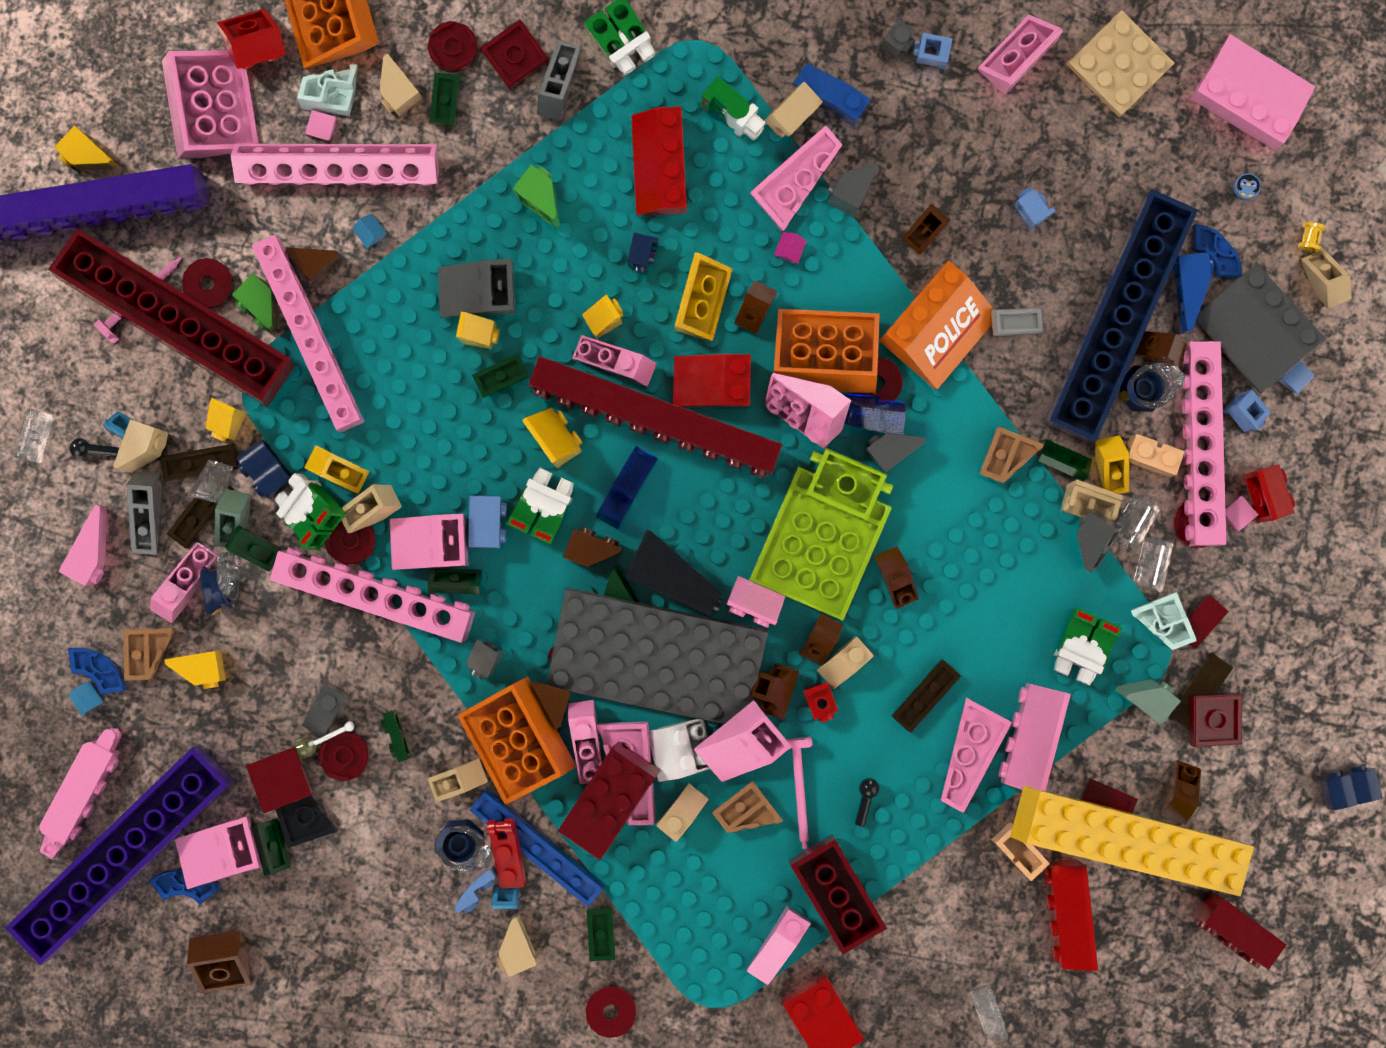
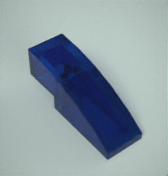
[843,394,906,434]
[596,446,658,530]

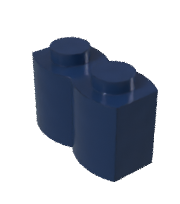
[236,439,292,499]
[1320,764,1383,810]

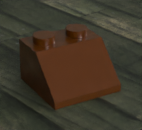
[187,930,252,993]

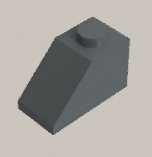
[826,163,879,216]
[865,433,926,473]
[1077,511,1123,572]
[302,683,352,738]

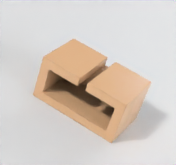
[1126,434,1185,477]
[991,822,1050,881]

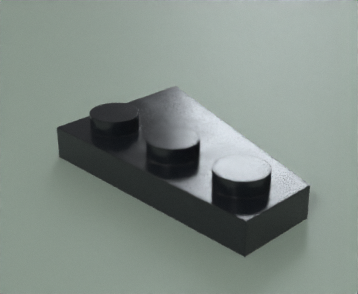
[275,795,338,848]

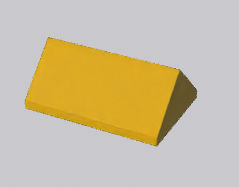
[674,252,733,341]

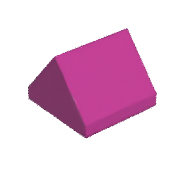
[774,232,806,265]

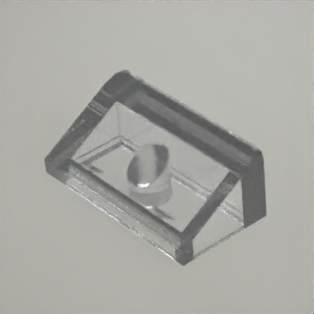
[14,408,54,463]
[1115,494,1160,552]
[1133,536,1174,593]
[971,985,1009,1040]

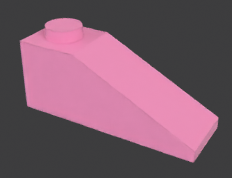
[58,504,107,586]
[746,905,811,985]

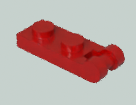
[487,818,527,889]

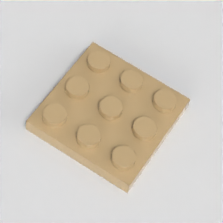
[1067,10,1175,118]

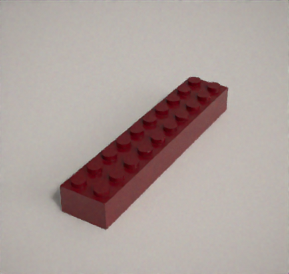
[48,228,296,408]
[528,356,782,479]

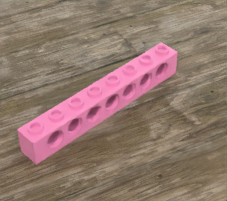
[231,144,440,186]
[252,234,365,433]
[1181,341,1226,546]
[270,547,476,643]

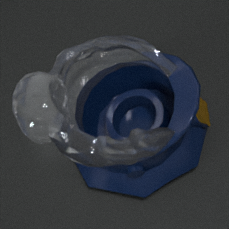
[1120,362,1185,412]
[200,551,242,615]
[434,819,492,871]

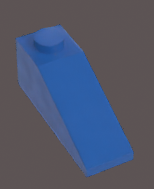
[792,63,870,127]
[1173,252,1214,334]

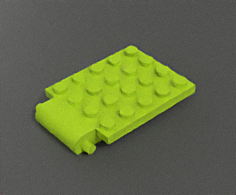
[749,448,893,621]

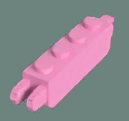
[39,728,122,859]

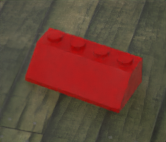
[631,106,687,216]
[1043,859,1098,971]

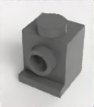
[881,19,915,62]

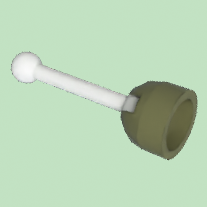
[295,721,354,760]

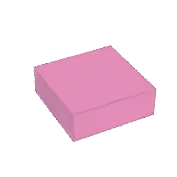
[305,110,337,143]
[1225,496,1258,531]

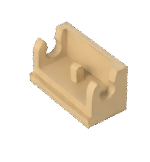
[764,82,823,138]
[1061,480,1123,520]

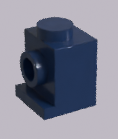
[627,233,659,274]

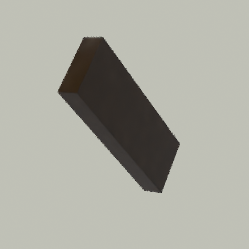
[160,443,240,482]
[167,473,234,549]
[1169,653,1233,730]
[891,659,961,733]

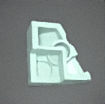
[297,64,358,116]
[1131,592,1197,650]

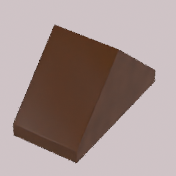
[902,203,950,255]
[286,247,341,283]
[531,681,572,729]

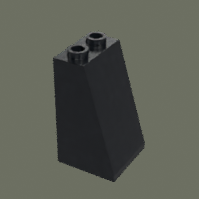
[625,529,723,616]

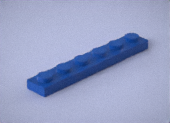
[470,789,605,907]

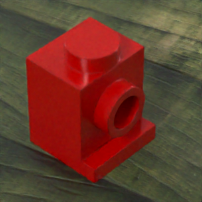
[803,681,838,723]

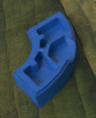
[1191,224,1242,279]
[68,648,128,695]
[148,868,222,904]

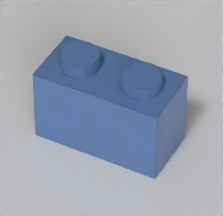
[468,496,507,549]

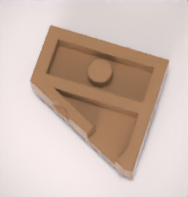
[979,426,1044,483]
[123,628,175,681]
[712,780,783,833]

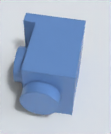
[912,33,952,70]
[1014,187,1056,230]
[1223,389,1271,432]

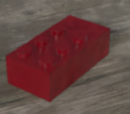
[558,741,661,860]
[788,834,887,955]

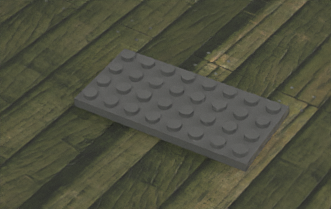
[547,587,768,724]

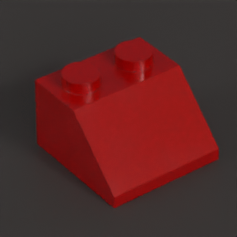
[217,8,286,69]
[1243,464,1295,523]

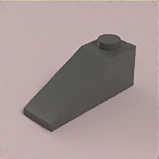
[537,40,582,121]
[126,472,162,555]
[466,638,507,680]

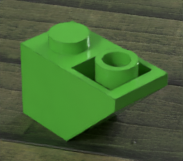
[232,273,278,332]

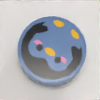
[1233,173,1261,200]

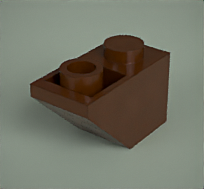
[563,527,623,567]
[874,546,919,609]
[1161,760,1201,824]

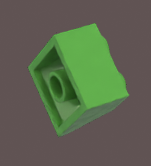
[512,164,560,229]

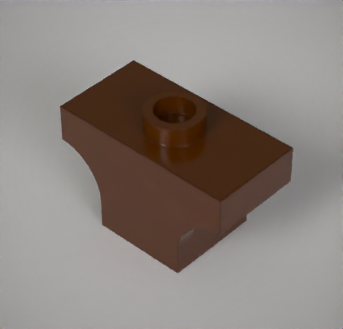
[734,280,777,335]
[1134,331,1187,368]
[799,614,843,666]
[750,663,799,720]

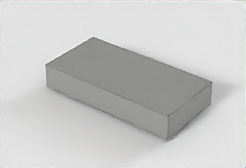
[991,308,1044,336]

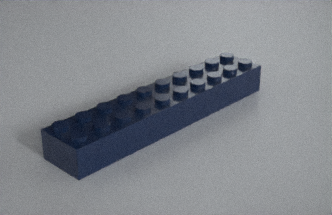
[1044,189,1198,444]

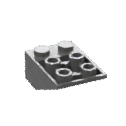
[438,259,516,318]

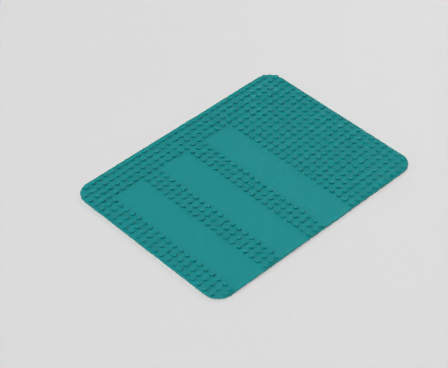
[242,40,1171,1008]

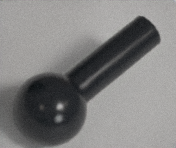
[69,438,119,458]
[855,778,880,827]

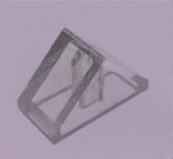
[190,460,233,503]

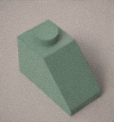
[215,489,250,547]
[1115,679,1180,725]

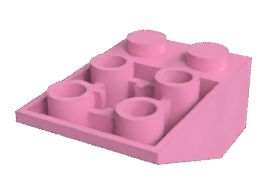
[764,373,851,448]
[390,514,469,570]
[726,576,785,628]
[694,700,791,782]
[175,817,262,889]

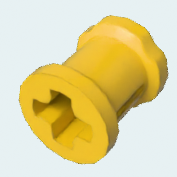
[1297,222,1326,253]

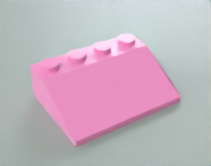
[1190,34,1315,151]
[162,50,259,159]
[999,683,1071,791]

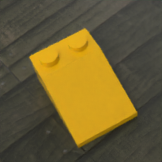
[522,408,583,468]

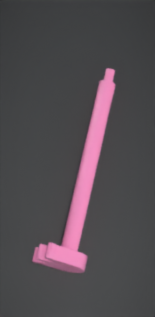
[93,257,182,344]
[786,737,812,849]

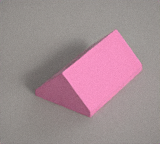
[978,15,1063,95]

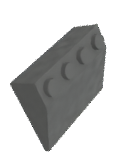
[1196,264,1326,394]

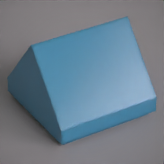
[352,214,388,249]
[103,411,133,440]
[69,681,104,716]
[491,887,519,909]

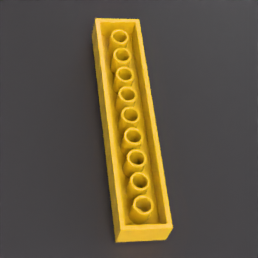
[1010,785,1254,897]

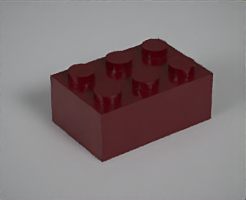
[1192,890,1287,970]

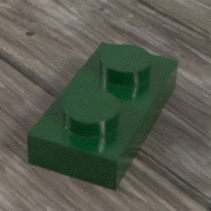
[429,72,461,127]
[472,354,530,399]
[1038,439,1093,482]
[225,525,282,572]
[428,568,482,594]
[381,709,412,763]
[251,818,291,876]
[586,907,616,962]

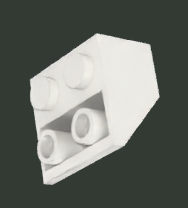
[649,718,710,782]

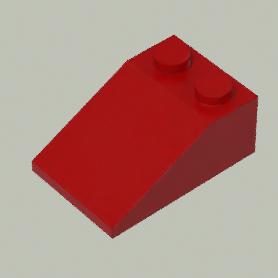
[673,354,751,409]
[781,973,865,1048]

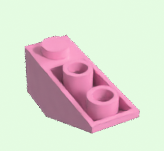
[572,335,657,387]
[150,542,218,624]
[568,700,603,784]

